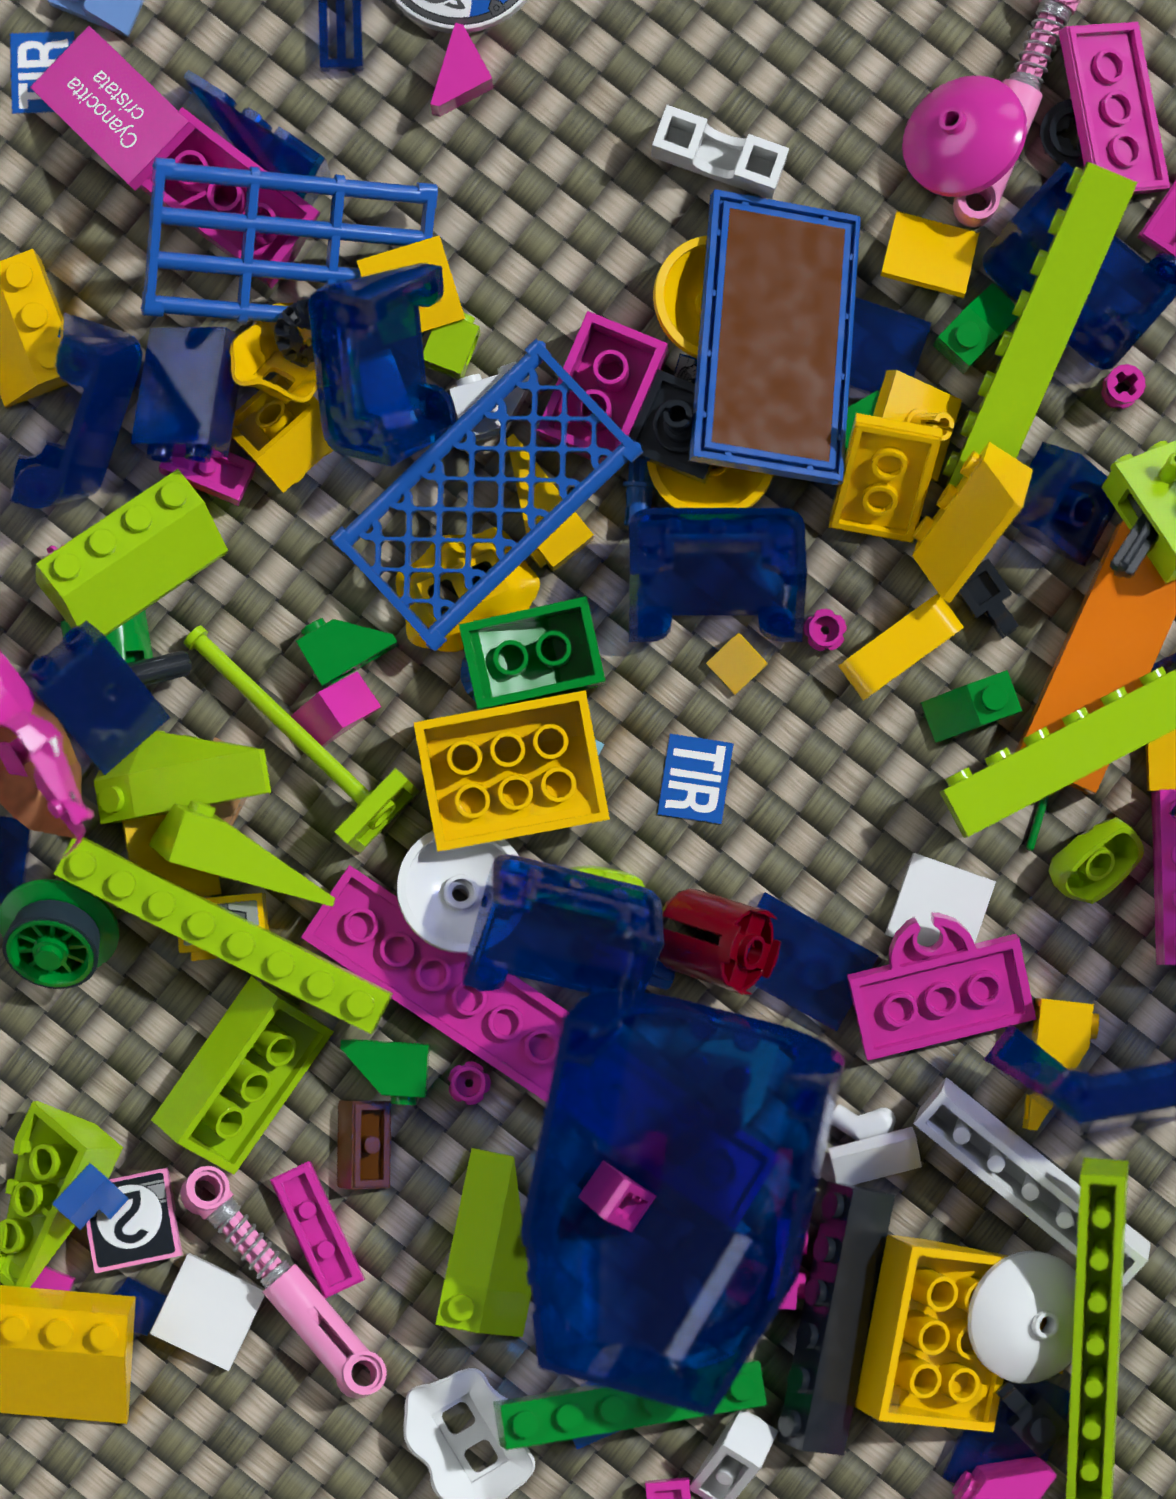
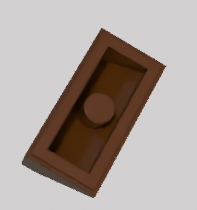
[337,1100,391,1189]

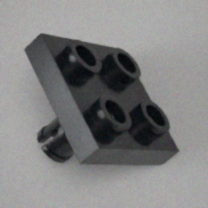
[629,369,713,484]

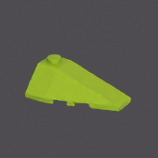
[435,1148,531,1337]

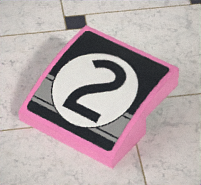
[86,1167,183,1273]

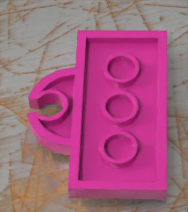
[847,912,1036,1061]

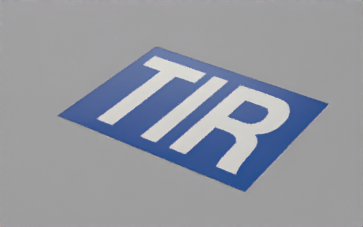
[10,31,74,114]
[658,734,734,824]

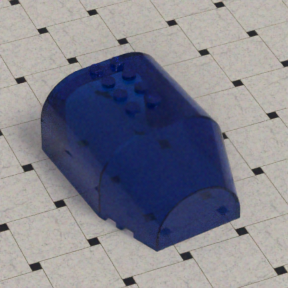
[521,991,845,1417]

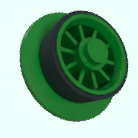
[0,879,120,989]

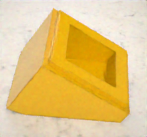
[706,632,768,695]

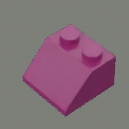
[952,1456,1057,1499]

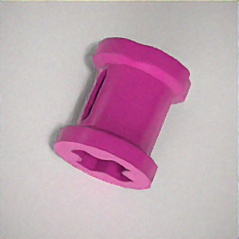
[1101,364,1146,409]

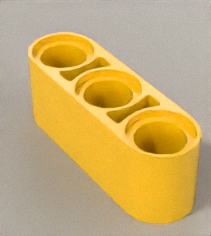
[838,593,964,701]

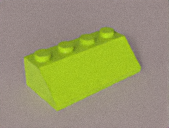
[35,469,228,648]
[151,976,334,1175]

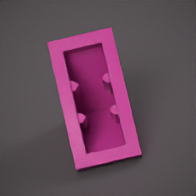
[430,23,493,117]
[291,671,382,747]
[578,1160,657,1233]

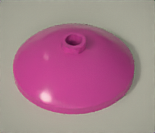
[902,76,1027,197]

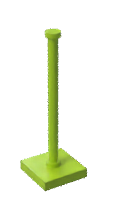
[183,625,419,853]

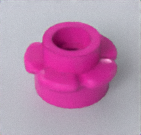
[804,609,847,651]
[448,1061,491,1105]

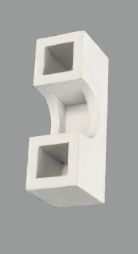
[651,105,789,200]

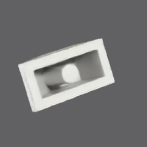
[690,1409,778,1499]

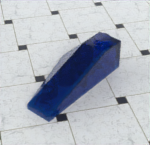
[183,70,332,206]

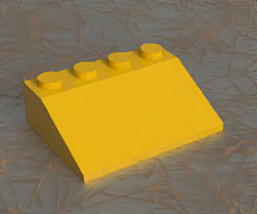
[413,690,610,852]
[854,1234,1008,1432]
[0,1285,136,1424]

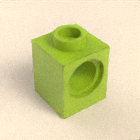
[421,312,481,380]

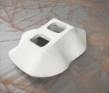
[403,1368,535,1499]

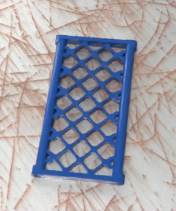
[330,338,643,651]

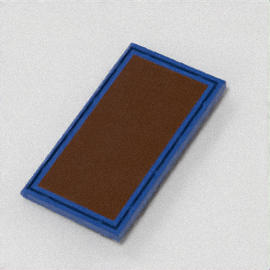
[689,189,861,485]

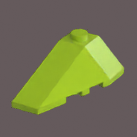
[94,729,271,824]
[149,800,335,907]
[0,1101,123,1288]

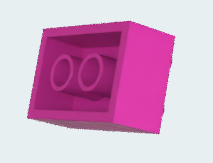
[537,311,669,471]

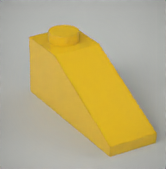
[507,433,594,572]
[1022,998,1099,1131]

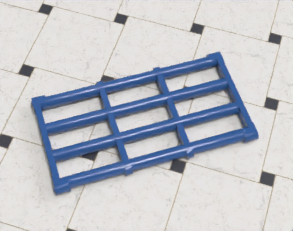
[141,157,438,338]

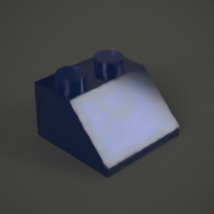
[1010,442,1116,566]

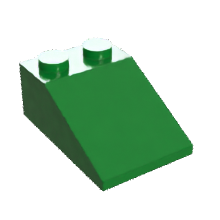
[459,596,606,710]

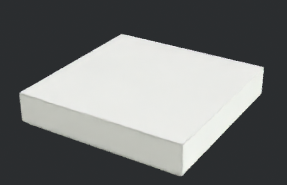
[885,853,996,946]
[150,1253,265,1371]

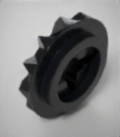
[1039,99,1084,169]
[274,299,345,367]

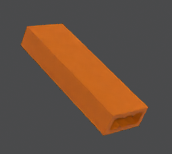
[1014,521,1176,795]

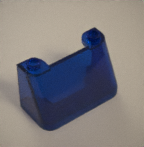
[982,162,1176,370]
[308,263,456,467]
[10,313,143,509]
[629,508,807,642]
[462,854,664,1025]

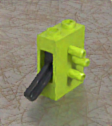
[1101,440,1176,583]

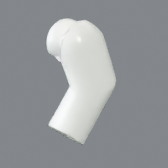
[828,1104,896,1141]

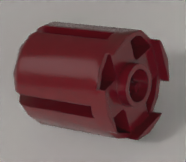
[653,889,781,995]

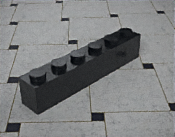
[777,1181,895,1456]

